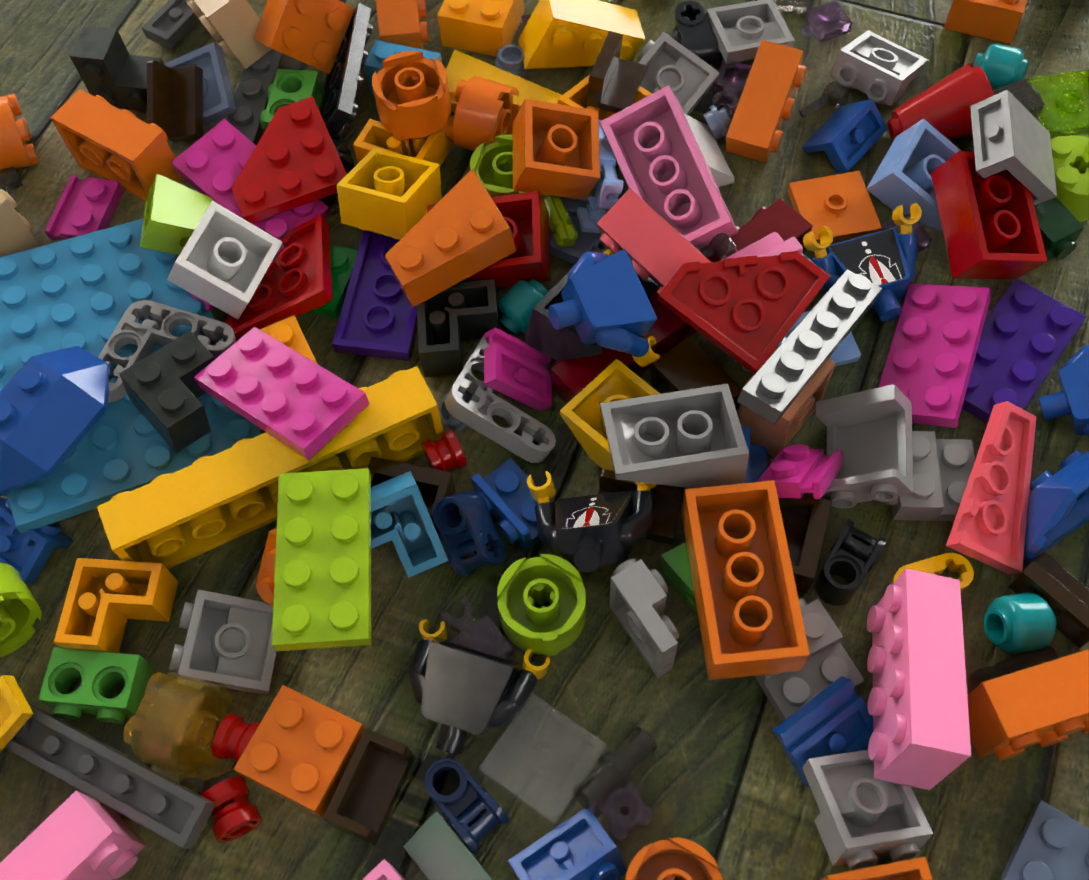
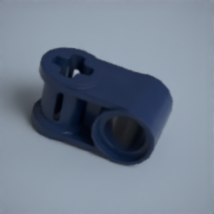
[433,490,505,577]
[425,759,510,853]

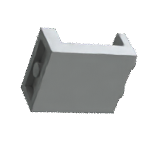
[970,90,1057,205]
[816,384,914,509]

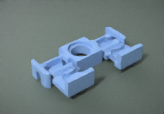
[577,119,623,233]

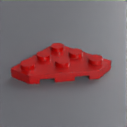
[232,96,347,224]
[226,215,332,341]
[656,251,830,375]

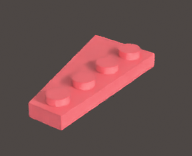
[946,401,1037,574]

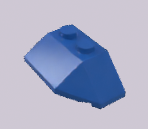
[0,346,111,496]
[1023,449,1089,565]

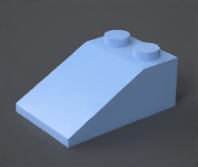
[866,119,961,232]

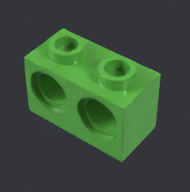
[260,69,323,131]
[38,647,155,724]

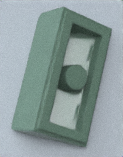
[403,811,492,880]

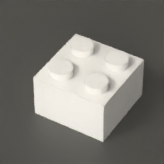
[167,201,283,319]

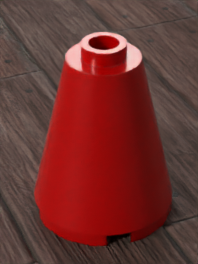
[887,63,994,141]

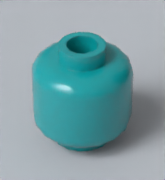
[973,43,1030,93]
[498,279,549,336]
[983,593,1056,654]

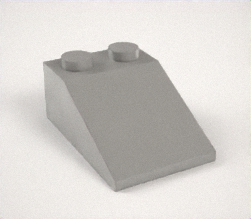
[600,384,749,488]

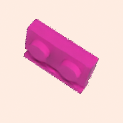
[44,175,124,240]
[484,327,552,412]
[757,444,844,499]

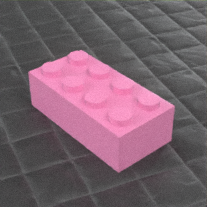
[600,85,738,251]
[867,569,971,790]
[0,791,146,880]

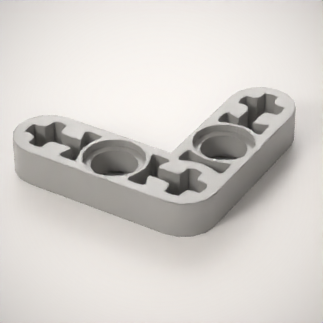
[98,300,237,403]
[445,336,556,463]

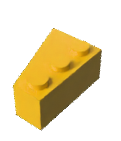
[518,0,645,69]

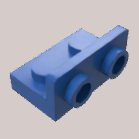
[470,458,551,551]
[0,498,73,584]
[508,806,627,880]

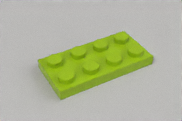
[272,468,371,651]

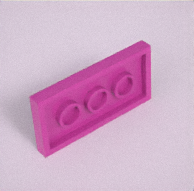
[171,119,330,258]
[878,283,991,428]
[194,327,370,460]

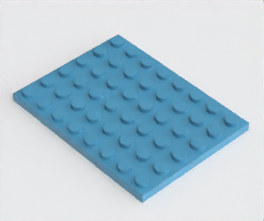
[0,219,261,534]

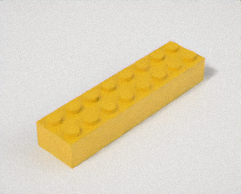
[97,366,444,569]

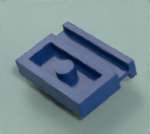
[772,676,873,788]

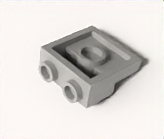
[707,0,795,64]
[830,31,928,106]
[638,32,720,115]
[885,431,975,521]
[609,558,679,678]
[168,589,277,695]
[755,598,865,722]
[803,750,934,871]

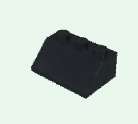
[525,246,659,361]

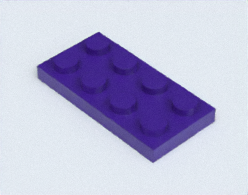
[332,231,418,361]
[962,278,1087,424]

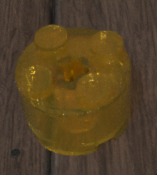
[123,672,234,778]

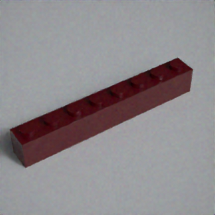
[551,198,813,403]

